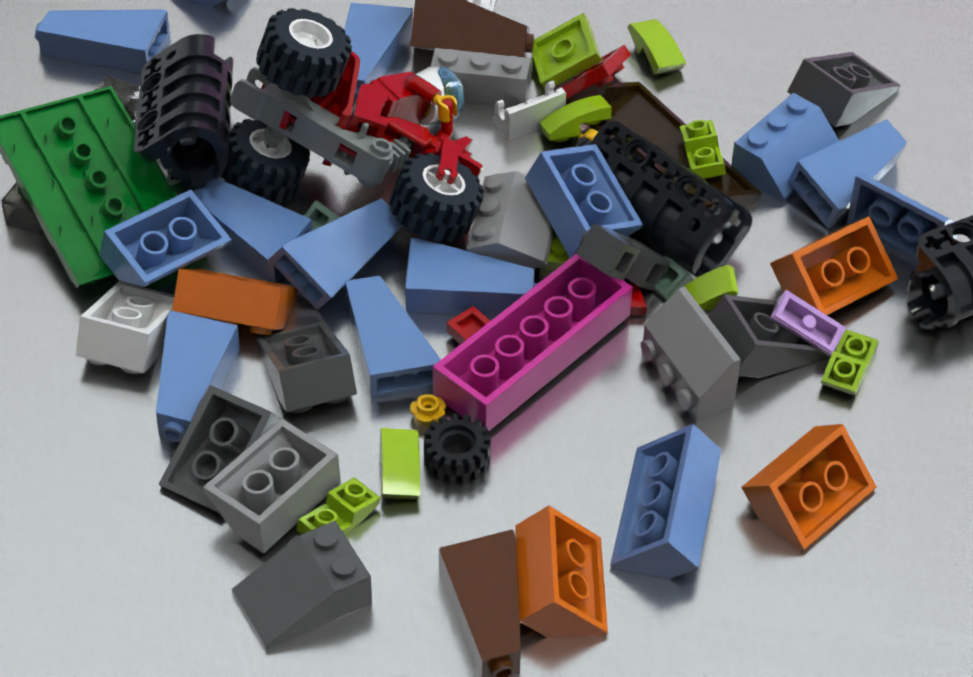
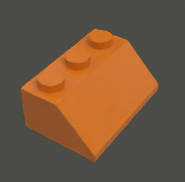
[770,216,898,315]
[172,269,298,335]
[741,424,877,550]
[515,505,608,637]

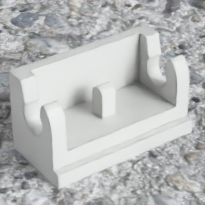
[493,81,566,140]

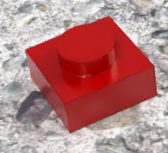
[446,306,490,344]

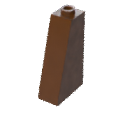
[410,0,534,58]
[439,529,521,677]

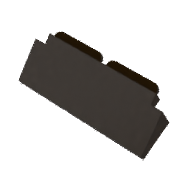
[589,82,762,215]

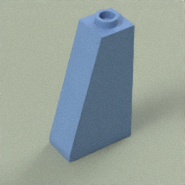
[344,3,413,104]
[35,9,170,74]
[788,119,907,230]
[193,179,313,283]
[269,198,403,310]
[405,238,538,317]
[345,276,440,399]
[156,310,240,442]

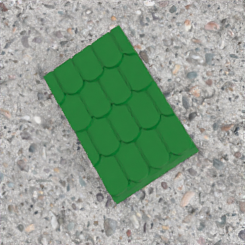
[0,86,177,288]

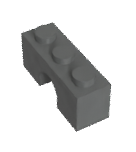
[576,223,671,291]

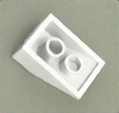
[75,281,174,374]

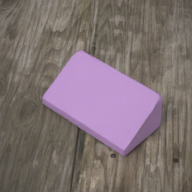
[770,290,846,356]

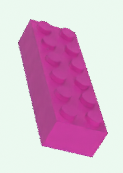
[433,254,633,431]

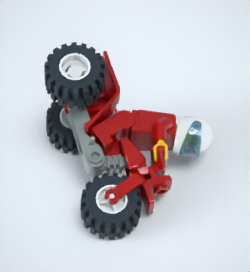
[220,8,484,243]

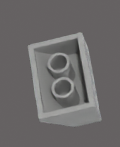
[430,48,534,107]
[467,171,554,269]
[641,286,741,422]
[203,419,341,553]

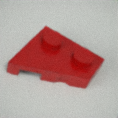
[554,44,631,99]

